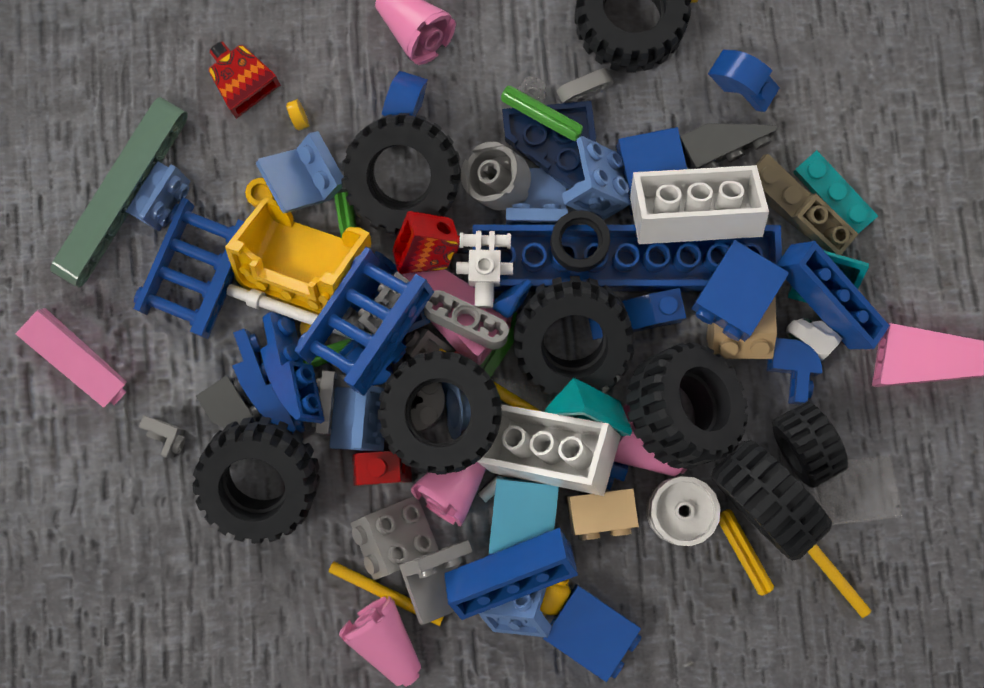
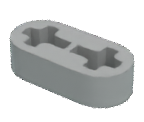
[557,68,614,103]

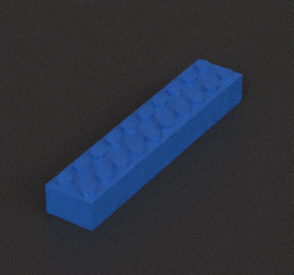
[473,225,783,292]

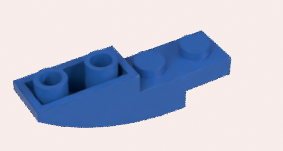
[260,312,325,424]
[232,328,305,440]

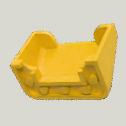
[225,197,372,315]

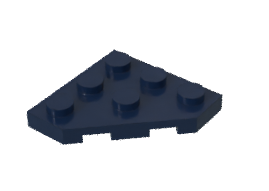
[502,101,596,189]

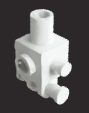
[456,231,513,308]

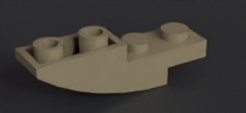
[755,154,858,255]

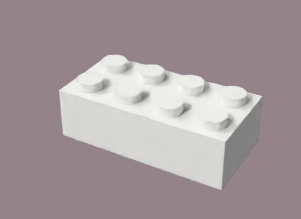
[630,165,769,244]
[477,404,621,496]

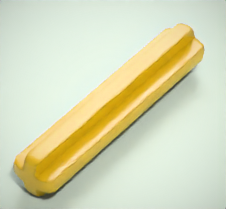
[719,509,774,596]

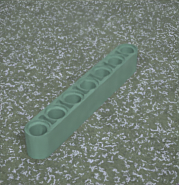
[50,97,188,288]

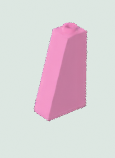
[403,270,513,365]
[15,308,127,408]
[872,323,984,387]

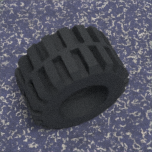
[772,401,848,488]

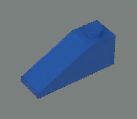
[588,288,686,340]

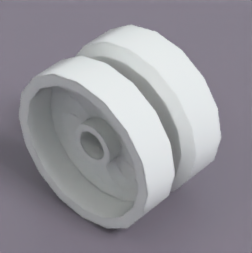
[646,476,720,546]

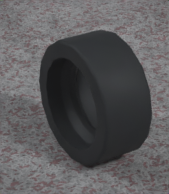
[550,210,611,272]

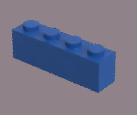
[776,241,890,349]
[444,528,578,620]

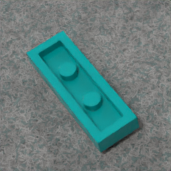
[793,150,878,234]

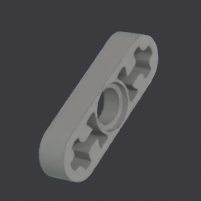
[423,290,509,350]

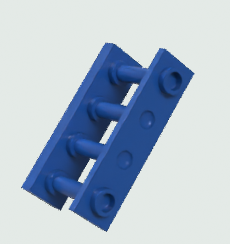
[133,197,244,339]
[294,247,434,396]

